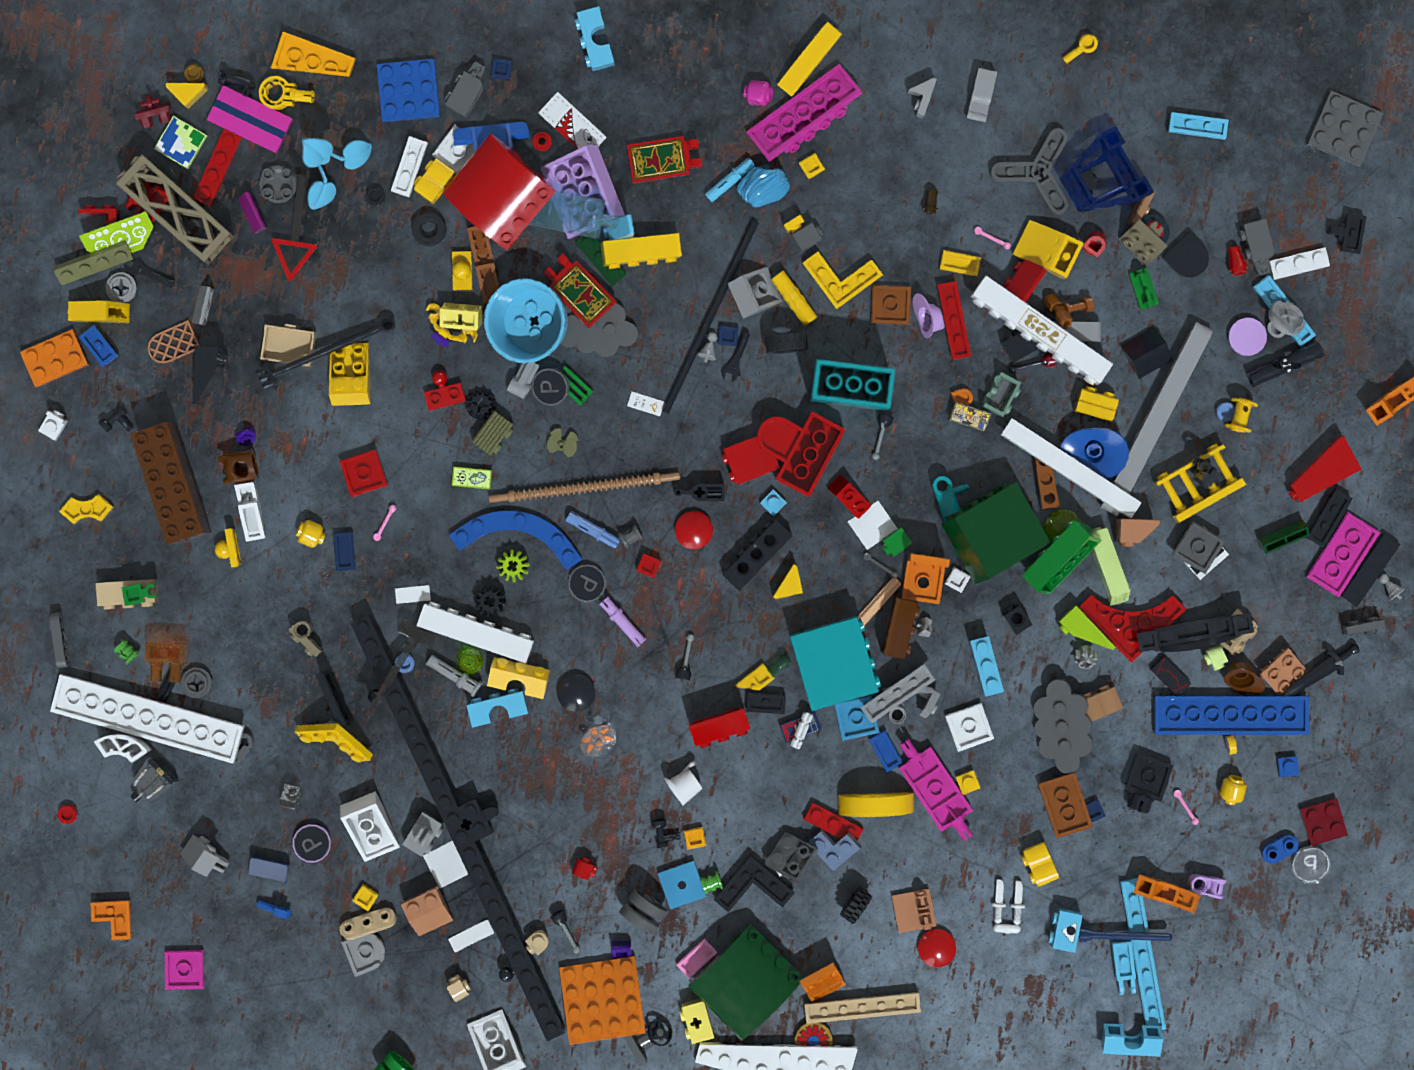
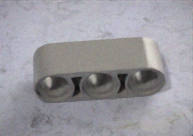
[1052,321,1101,342]

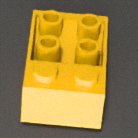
[1012,220,1084,280]
[329,343,371,406]

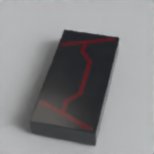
[1150,656,1191,696]

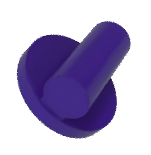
[431,328,452,347]
[234,426,256,446]

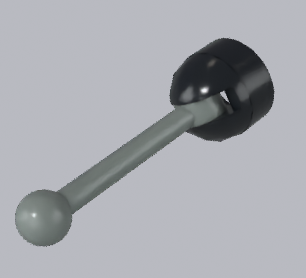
[872,413,894,460]
[675,634,694,680]
[550,909,580,954]

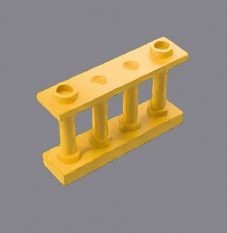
[1154,443,1246,523]

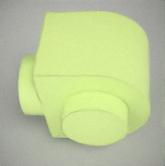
[1203,644,1228,671]

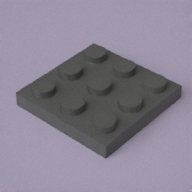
[1307,91,1384,167]

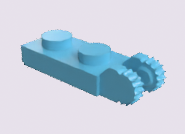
[1111,940,1136,995]

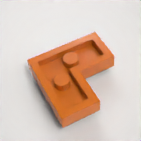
[90,900,132,940]

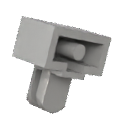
[402,810,444,857]
[180,835,230,877]

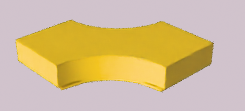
[59,494,114,524]

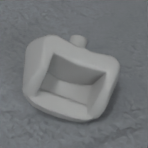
[916,617,932,637]

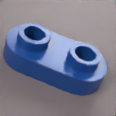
[1261,835,1299,864]

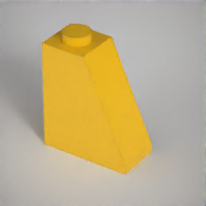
[68,301,130,323]

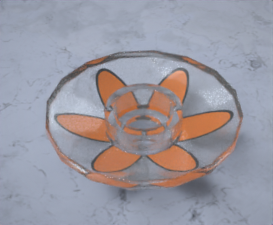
[580,725,617,758]

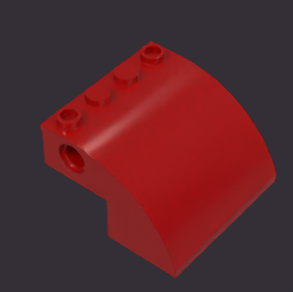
[442,133,556,250]

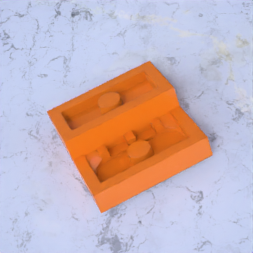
[799,963,846,1002]

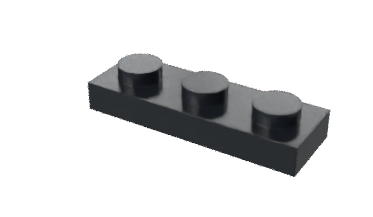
[1306,489,1353,548]

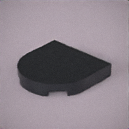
[1162,231,1209,278]

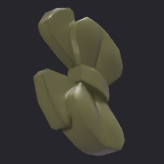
[547,428,579,457]

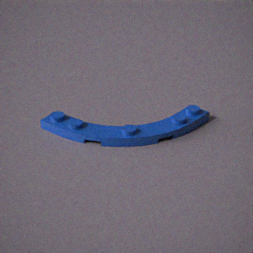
[449,511,582,570]

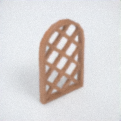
[148,320,200,364]

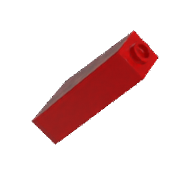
[1288,436,1362,502]

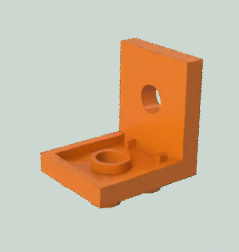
[901,553,950,604]

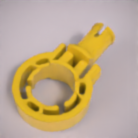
[259,76,315,110]

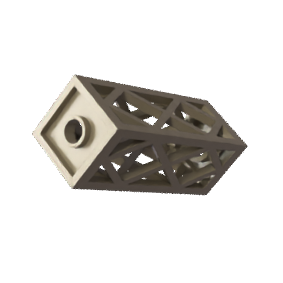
[116,155,234,265]

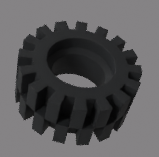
[840,887,872,924]

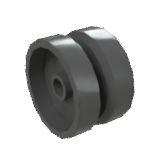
[619,889,669,935]

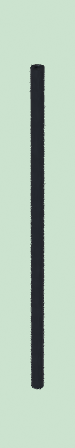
[662,220,759,414]

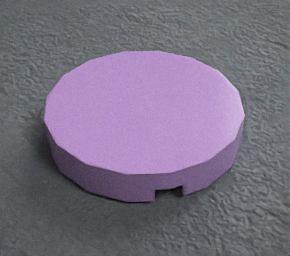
[1228,318,1267,356]

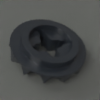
[466,389,496,420]

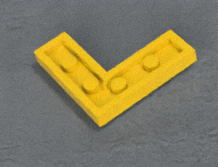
[802,252,883,310]
[294,723,373,762]

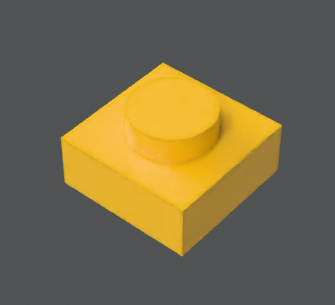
[783,215,804,233]
[955,770,980,795]

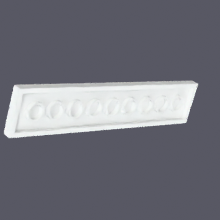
[50,674,245,763]

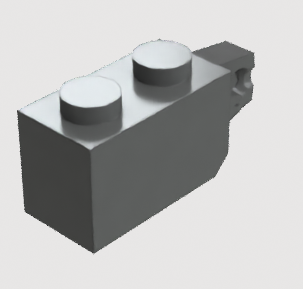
[445,62,486,119]
[1239,219,1275,276]

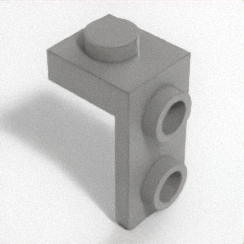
[916,686,940,719]

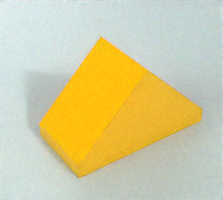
[166,83,208,109]
[773,564,803,599]

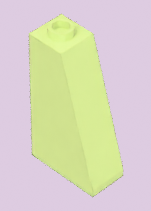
[1092,527,1130,606]

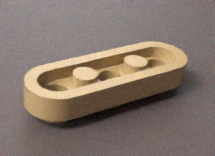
[340,908,397,940]

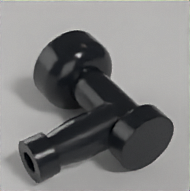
[98,406,134,434]
[651,819,681,848]

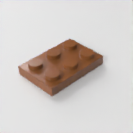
[1038,772,1093,839]

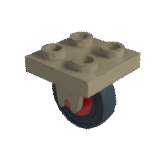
[1119,214,1170,265]

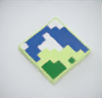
[154,116,208,169]

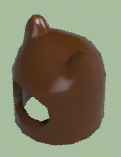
[217,449,259,484]

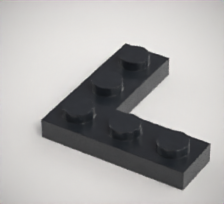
[714,855,795,912]

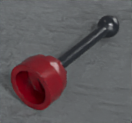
[1009,352,1056,373]

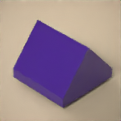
[612,941,632,959]

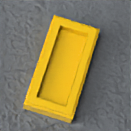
[939,250,981,277]

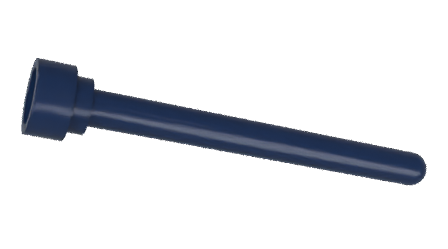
[1079,927,1172,942]

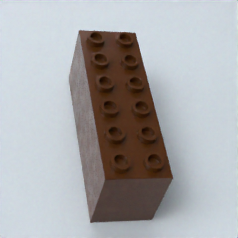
[130,422,211,545]

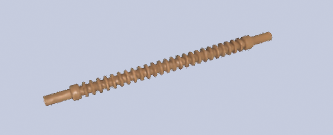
[489,472,680,503]

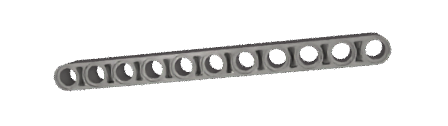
[1100,322,1213,516]

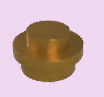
[184,64,204,83]

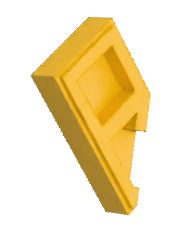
[735,663,775,690]

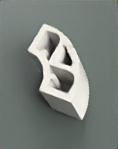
[94,733,152,763]

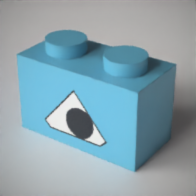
[1048,908,1083,953]

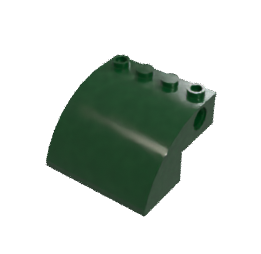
[688,924,804,1041]

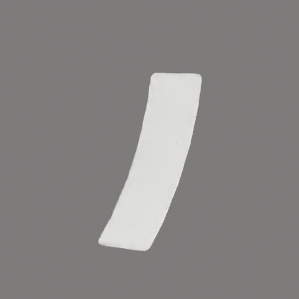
[449,920,494,952]

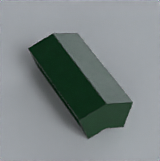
[1257,520,1310,554]

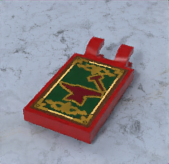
[627,136,702,184]
[543,254,617,329]

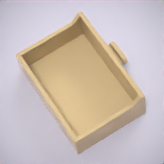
[260,324,317,367]

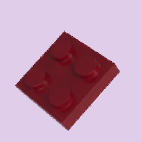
[1299,798,1348,846]

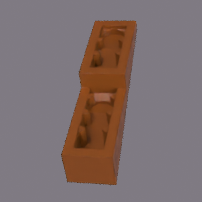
[467,225,500,304]

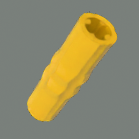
[771,270,817,327]

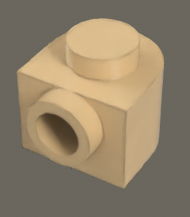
[525,930,549,955]
[446,974,471,1002]

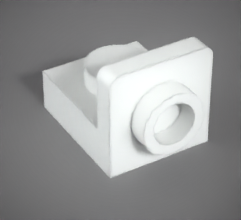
[38,410,68,441]

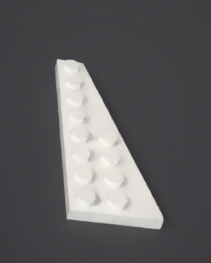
[695,1042,858,1070]

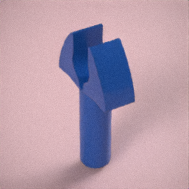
[256,900,292,919]

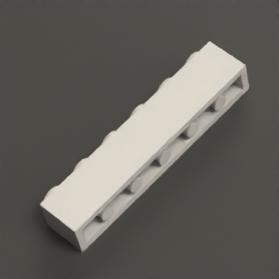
[417,601,534,663]

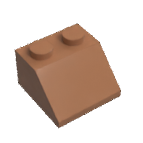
[1115,519,1160,547]
[401,885,454,936]

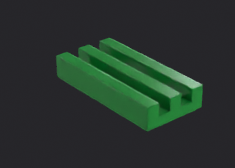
[561,366,593,406]

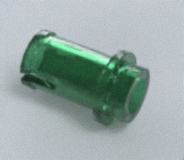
[767,654,792,677]

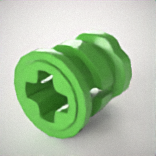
[114,639,140,665]
[700,871,723,894]

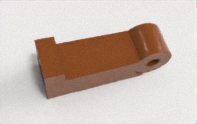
[1034,457,1060,510]

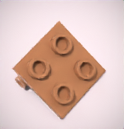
[1259,648,1308,696]
[892,888,936,933]

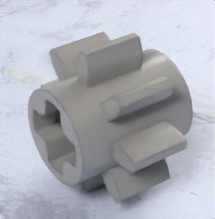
[1074,645,1098,669]

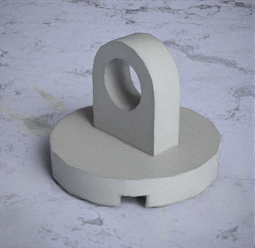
[1268,301,1305,338]

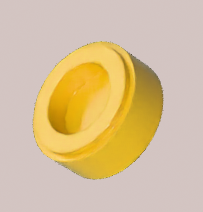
[1225,735,1237,755]

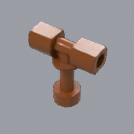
[1044,294,1094,329]

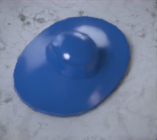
[1060,428,1129,479]

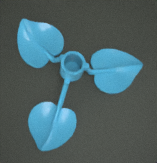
[302,138,372,209]

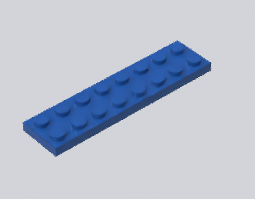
[1154,696,1309,735]

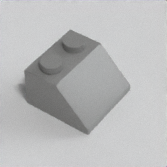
[728,267,783,318]

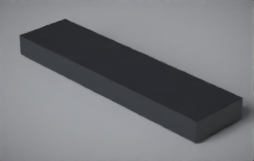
[1340,533,1401,607]

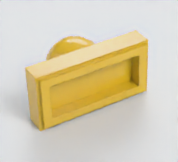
[452,251,473,291]
[214,528,242,567]

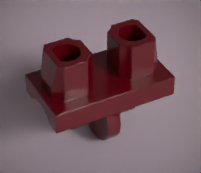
[134,94,171,128]

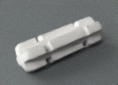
[791,712,813,749]

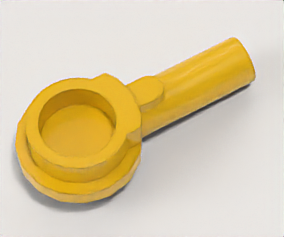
[1063,34,1098,64]

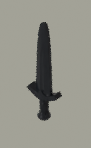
[1284,644,1360,696]

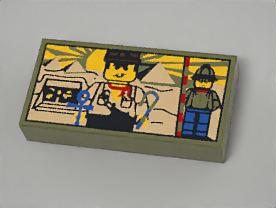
[948,401,991,431]

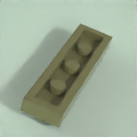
[53,241,133,286]

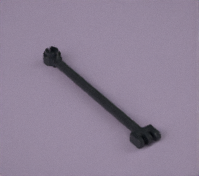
[256,317,395,388]

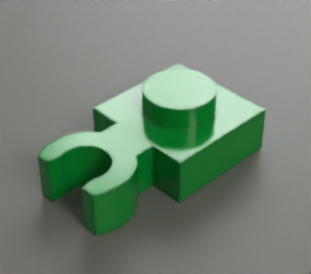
[121,583,158,606]

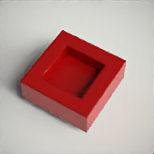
[636,554,661,578]

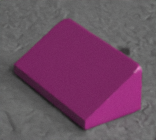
[238,192,267,234]

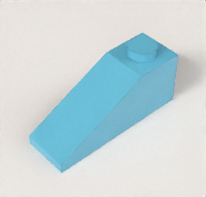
[603,214,634,241]

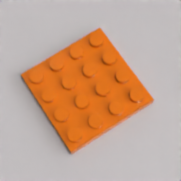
[559,956,646,1045]

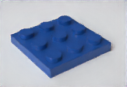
[377,59,440,123]

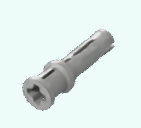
[426,655,482,697]

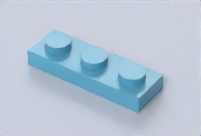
[1168,112,1229,140]

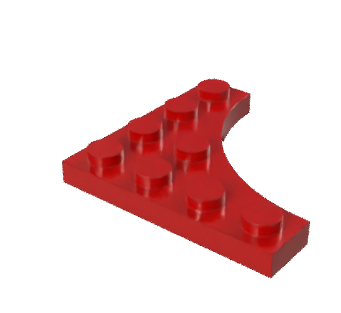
[1078,594,1186,663]

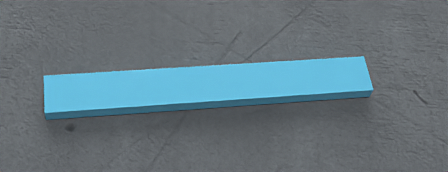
[1120,878,1166,1030]

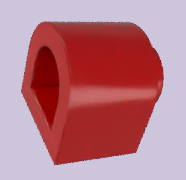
[1083,231,1106,258]
[571,856,598,881]

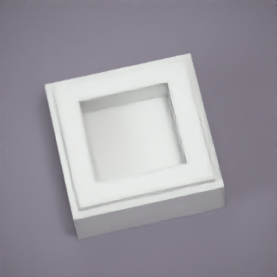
[944,567,970,593]

